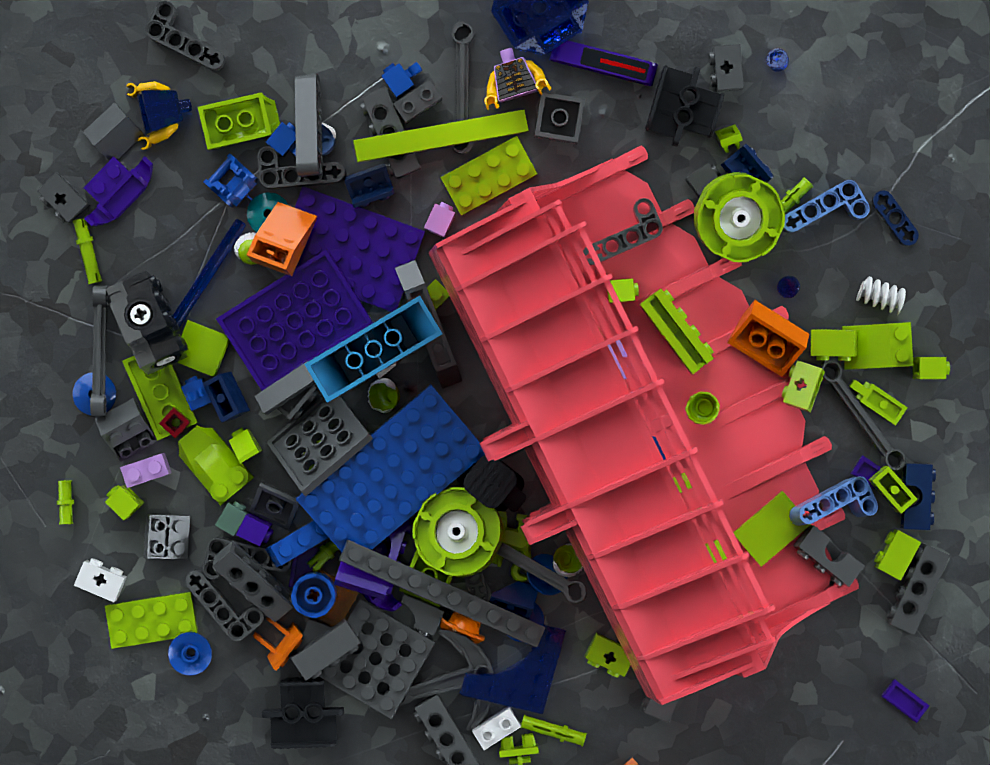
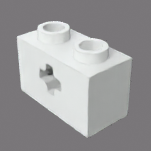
[74,558,127,602]
[472,706,521,750]

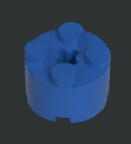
[291,572,337,618]

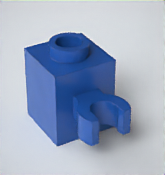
[382,62,422,99]
[266,122,296,157]
[181,376,212,411]

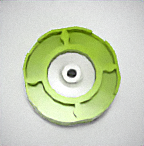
[694,172,785,263]
[413,487,504,577]

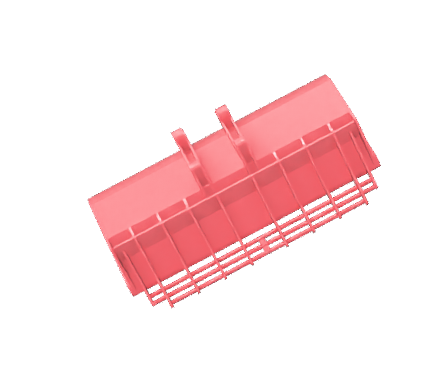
[429,145,859,705]

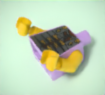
[484,48,551,110]

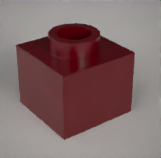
[159,407,191,438]

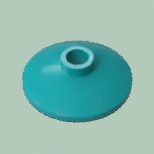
[247,192,289,232]

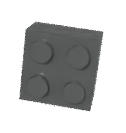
[534,92,585,145]

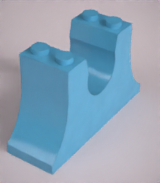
[304,296,443,403]

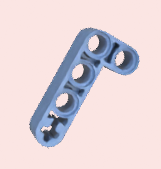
[783,180,870,233]
[789,476,878,526]

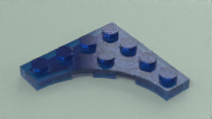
[460,624,566,714]

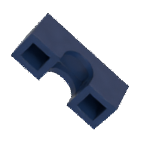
[900,463,936,530]

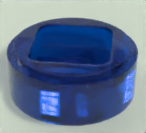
[766,48,789,72]
[777,275,800,298]

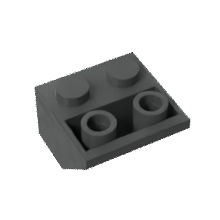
[95,398,158,462]

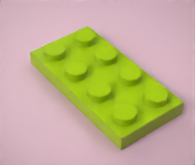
[440,136,538,216]
[122,356,198,441]
[105,591,198,649]

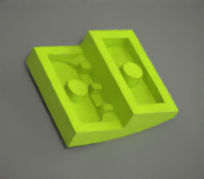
[177,320,230,377]

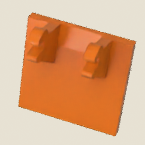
[253,617,303,671]

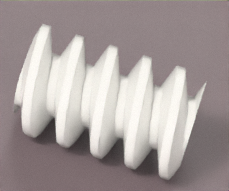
[856,276,906,315]

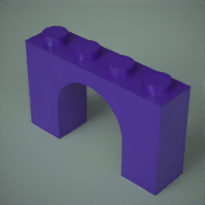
[334,518,413,600]

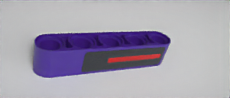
[549,38,658,86]

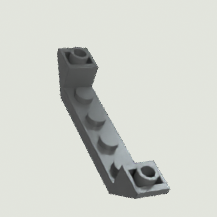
[395,260,462,389]

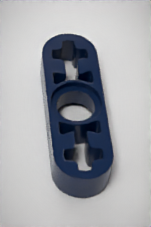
[872,190,919,246]

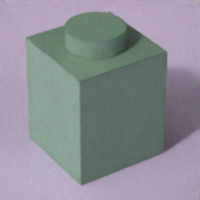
[215,501,249,536]

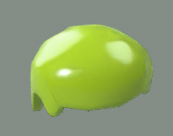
[685,391,720,425]

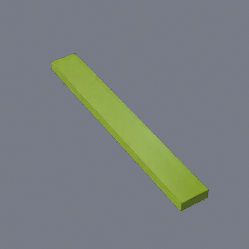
[353,110,529,163]

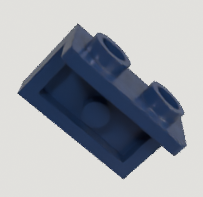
[721,144,774,183]
[344,163,395,208]

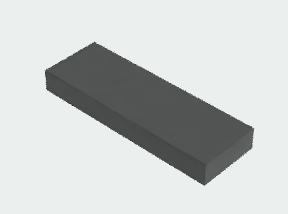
[255,361,315,415]

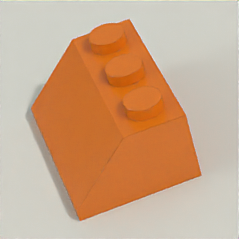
[727,300,809,377]

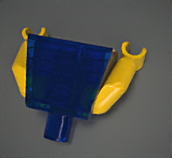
[126,81,192,150]

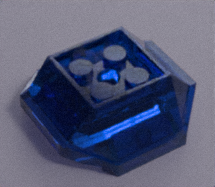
[491,0,589,55]

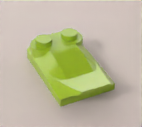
[198,92,280,150]
[178,425,254,506]

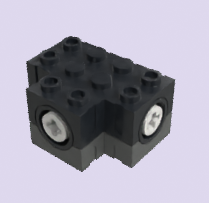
[106,271,189,375]

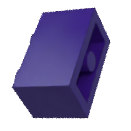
[236,513,274,546]

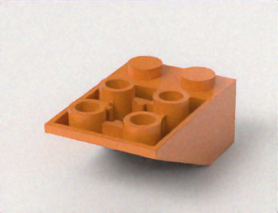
[247,202,318,276]

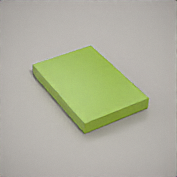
[733,491,811,567]

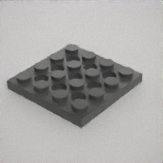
[266,395,373,496]
[319,599,435,719]

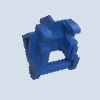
[203,153,258,208]

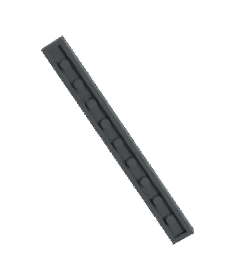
[339,540,545,648]

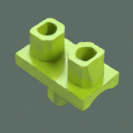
[499,733,539,765]

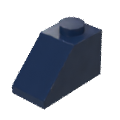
[489,581,538,619]

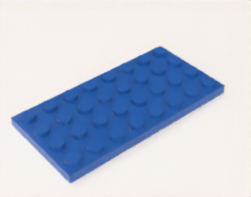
[296,384,485,552]

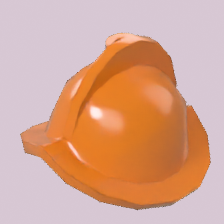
[440,612,485,643]

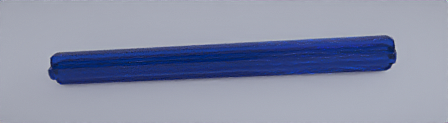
[172,219,246,327]

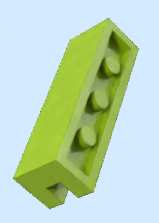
[639,289,714,374]

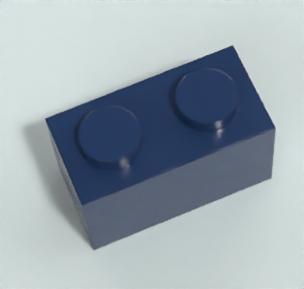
[203,372,250,423]

